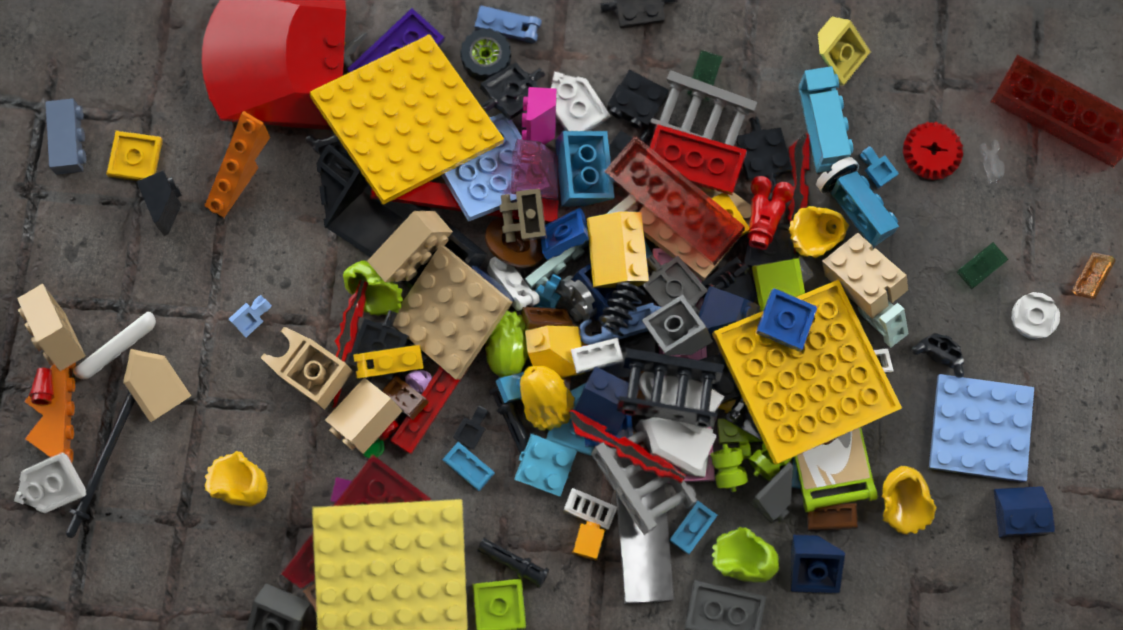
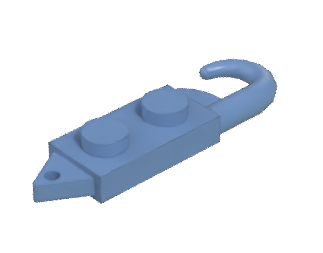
[579,303,661,345]

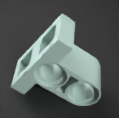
[858,301,909,348]

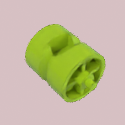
[748,443,793,481]
[711,444,748,492]

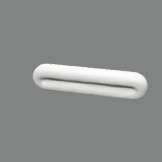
[73,312,156,379]

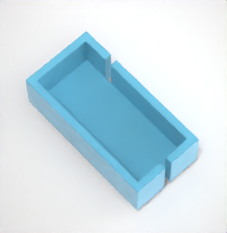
[799,66,853,173]

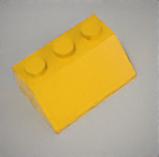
[587,211,649,288]

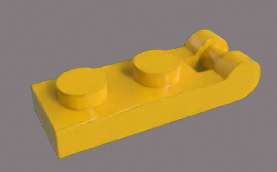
[353,345,424,378]

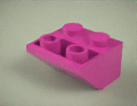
[522,87,557,154]

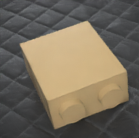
[325,378,402,453]

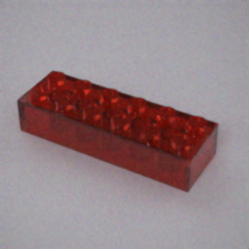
[990,54,1123,167]
[604,135,745,266]

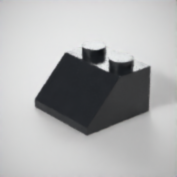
[137,171,182,236]

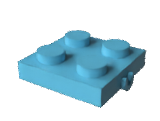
[514,434,577,496]

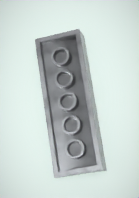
[615,455,674,604]

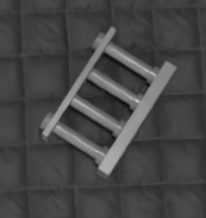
[651,70,757,146]
[591,419,697,535]

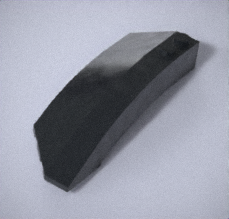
[316,144,488,289]

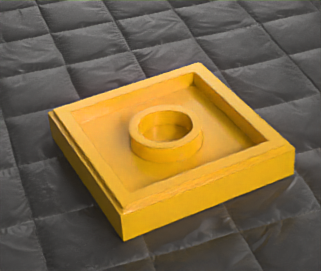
[106,131,163,181]

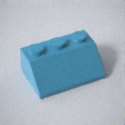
[555,131,614,207]
[831,171,899,248]

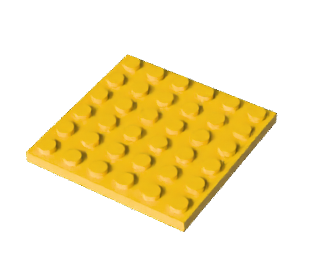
[310,35,504,205]
[712,279,902,465]

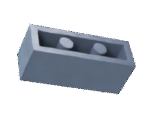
[46,98,86,174]

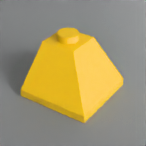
[525,326,585,378]

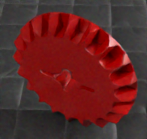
[903,121,964,180]

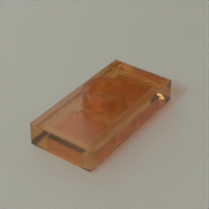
[1072,252,1116,300]

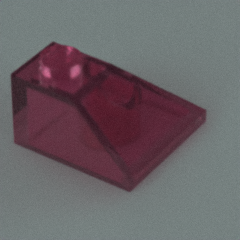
[511,139,558,199]

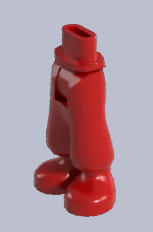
[748,176,795,250]

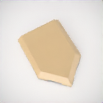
[123,349,191,422]

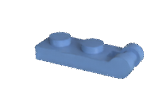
[475,5,542,43]

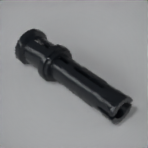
[489,386,529,454]
[477,537,550,589]

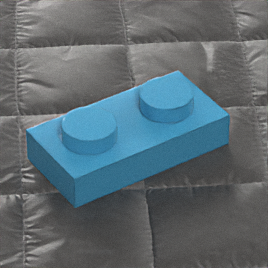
[669,501,717,555]

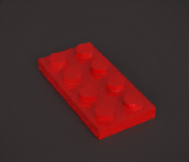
[643,124,747,195]

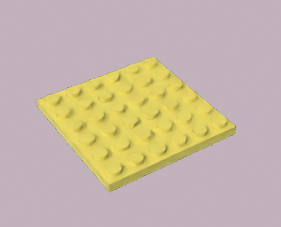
[313,499,468,630]

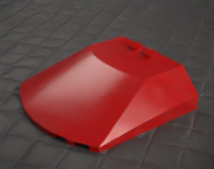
[202,0,346,130]

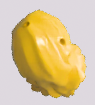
[789,206,849,258]
[520,366,575,431]
[204,451,268,507]
[881,466,936,535]

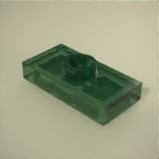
[687,50,723,101]
[957,242,1009,289]

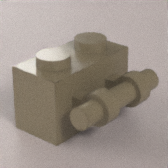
[499,188,547,243]

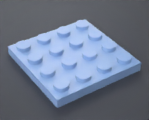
[441,113,551,222]
[929,374,1034,482]

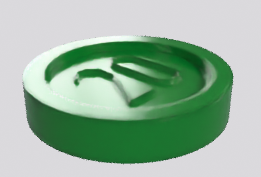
[362,438,385,458]

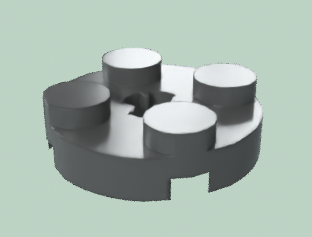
[555,276,597,322]

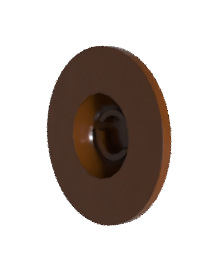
[485,217,544,267]

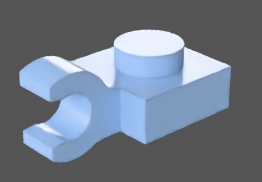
[229,295,272,337]

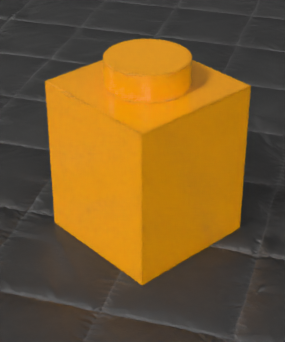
[573,521,604,561]

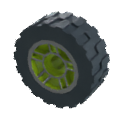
[460,28,511,82]

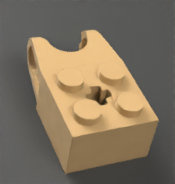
[261,327,354,410]

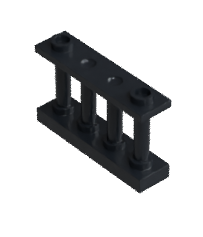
[617,348,723,428]

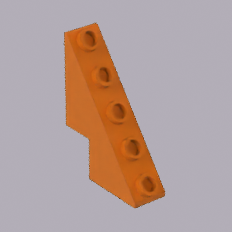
[205,111,270,218]
[24,362,76,463]

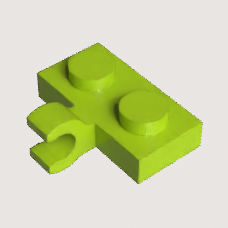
[717,419,763,459]

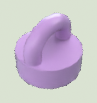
[405,370,432,394]

